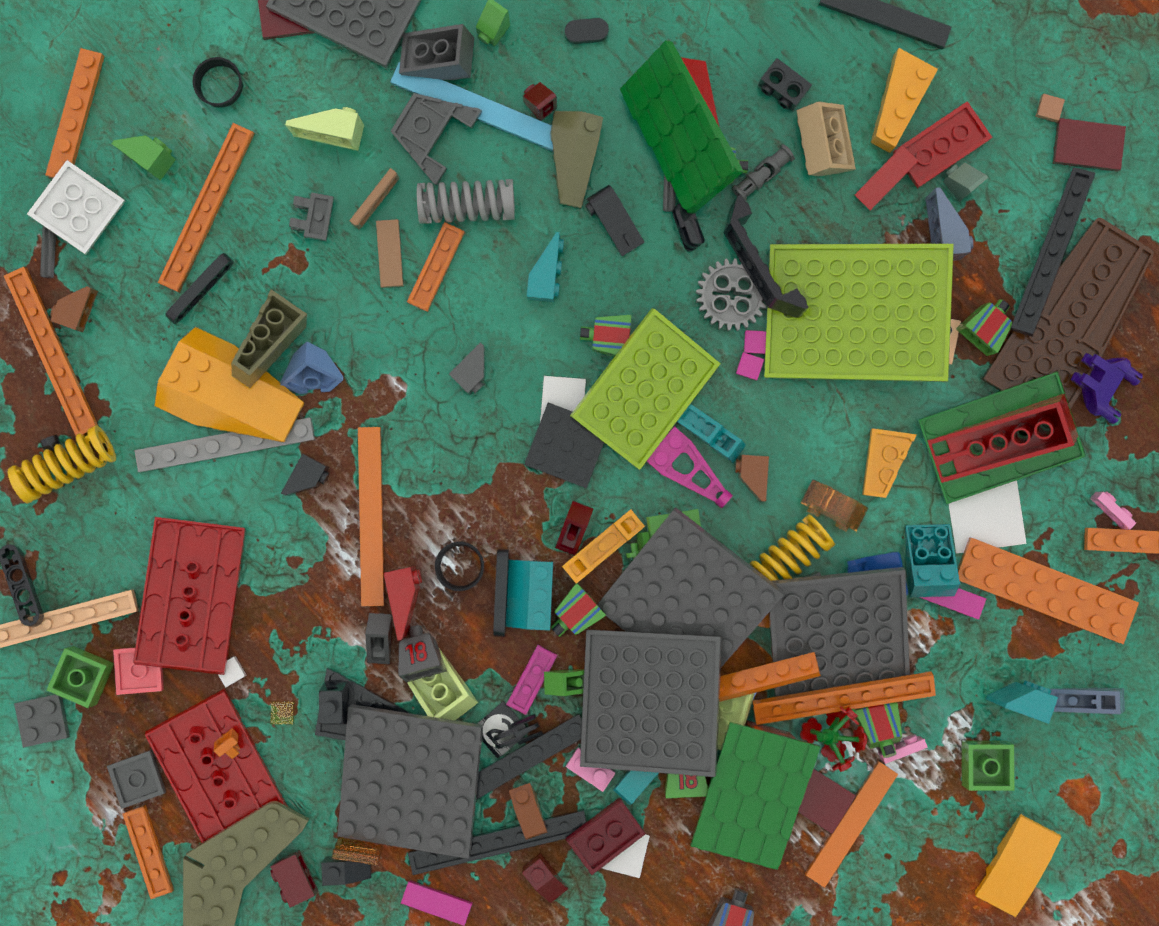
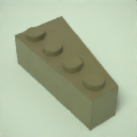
[231,289,307,388]

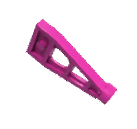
[646,426,733,509]

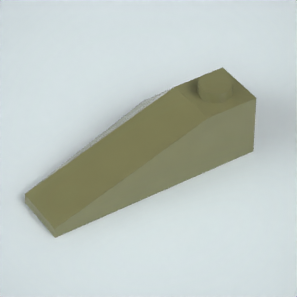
[550,111,603,209]

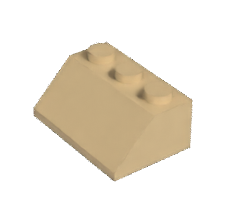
[797,102,856,176]

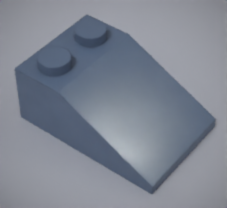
[925,188,973,261]

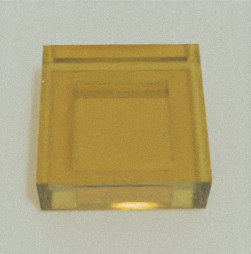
[270,701,295,724]

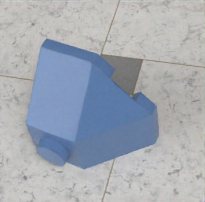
[280,342,343,394]

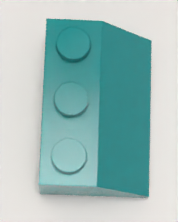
[506,559,554,630]
[986,680,1058,724]

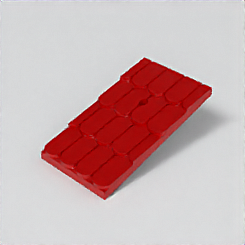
[133,517,246,675]
[145,688,288,843]

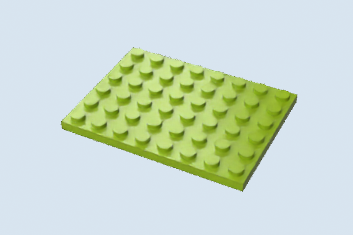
[764,244,954,382]

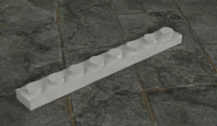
[134,418,315,472]

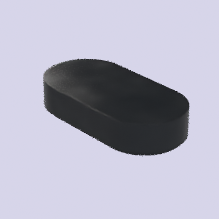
[565,18,609,44]

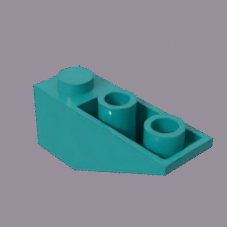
[527,232,564,302]

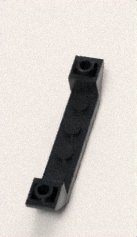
[723,195,809,318]

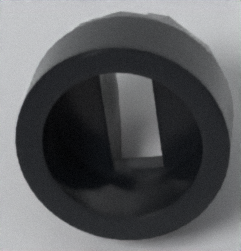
[40,435,60,452]

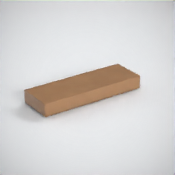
[349,168,399,230]
[376,219,404,288]

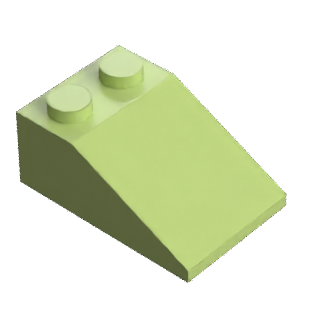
[285,107,364,151]
[407,648,478,720]

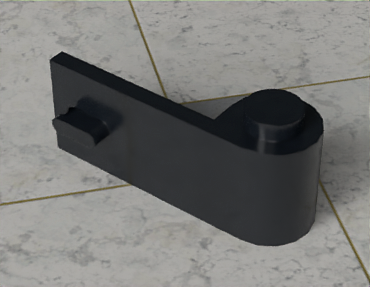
[585,185,644,256]

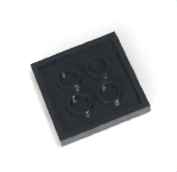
[524,402,604,489]

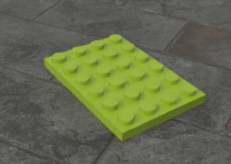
[570,308,721,470]

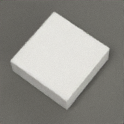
[218,656,247,688]

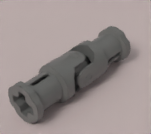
[732,144,795,201]

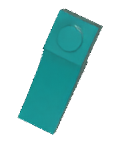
[677,404,746,463]
[613,770,659,805]

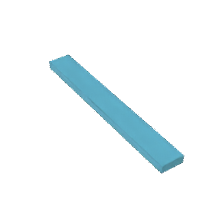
[390,62,554,151]

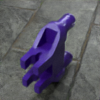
[1071,353,1143,424]

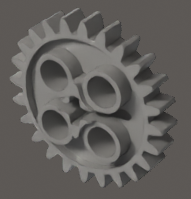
[696,258,766,331]

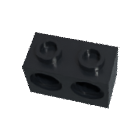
[758,58,812,111]

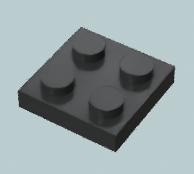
[14,694,70,748]
[107,750,166,809]

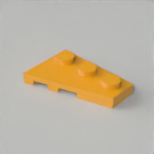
[862,428,917,498]

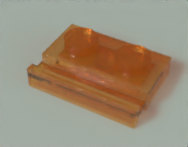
[332,837,383,865]

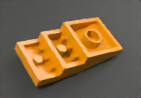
[975,814,1061,917]

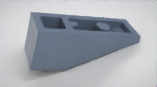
[1050,688,1125,714]

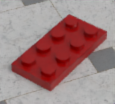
[892,101,993,189]

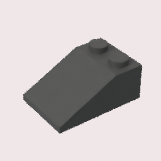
[399,24,474,80]

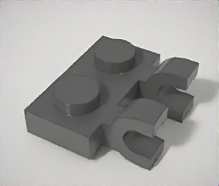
[289,192,334,242]

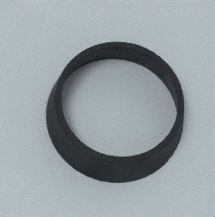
[192,57,243,108]
[435,542,484,591]

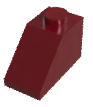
[523,82,557,121]
[555,501,593,555]
[522,853,568,903]

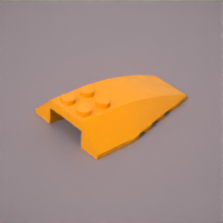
[154,327,304,443]

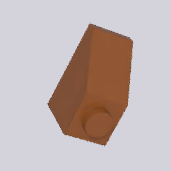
[50,286,98,333]
[735,455,769,502]
[509,783,547,840]

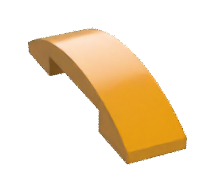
[562,509,645,584]

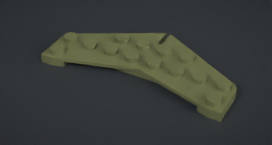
[183,801,309,926]

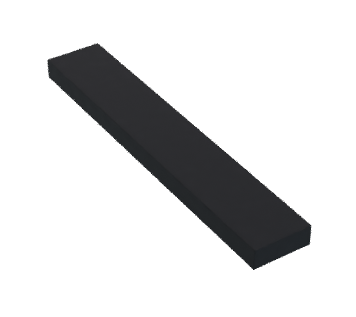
[819,0,952,50]

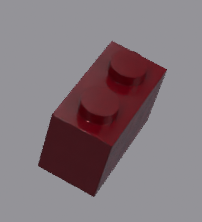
[270,850,318,908]

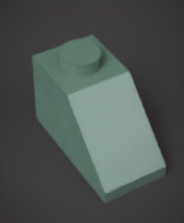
[942,163,988,202]

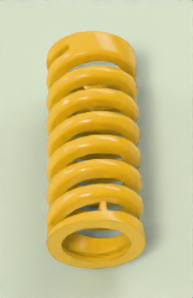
[8,425,116,503]
[750,514,835,581]

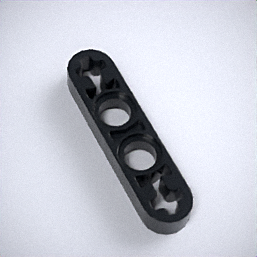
[165,253,234,324]
[0,544,44,627]
[493,549,509,637]

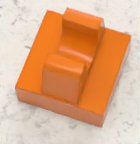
[214,728,240,759]

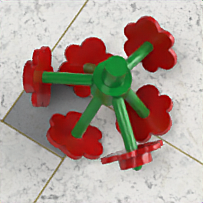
[800,706,867,772]

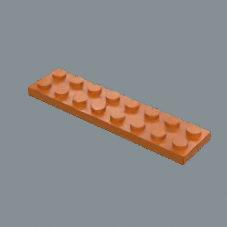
[957,537,1139,644]

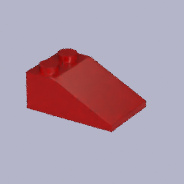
[384,566,422,640]

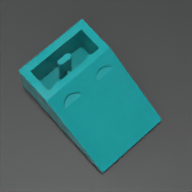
[905,524,960,598]

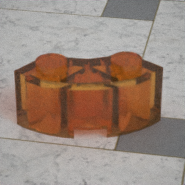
[801,480,868,532]

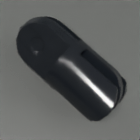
[672,203,705,252]
[493,714,543,749]

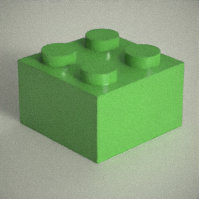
[46,646,114,708]
[962,740,1015,791]

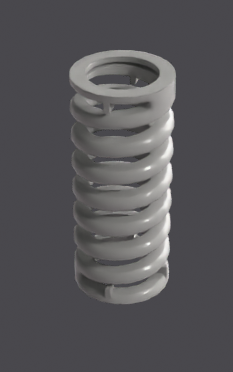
[417,179,515,224]

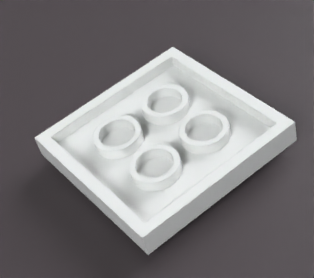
[27,160,125,255]

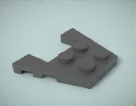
[391,93,482,185]

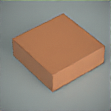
[1035,94,1065,123]

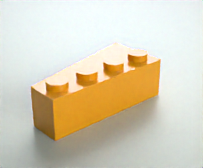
[871,48,938,153]

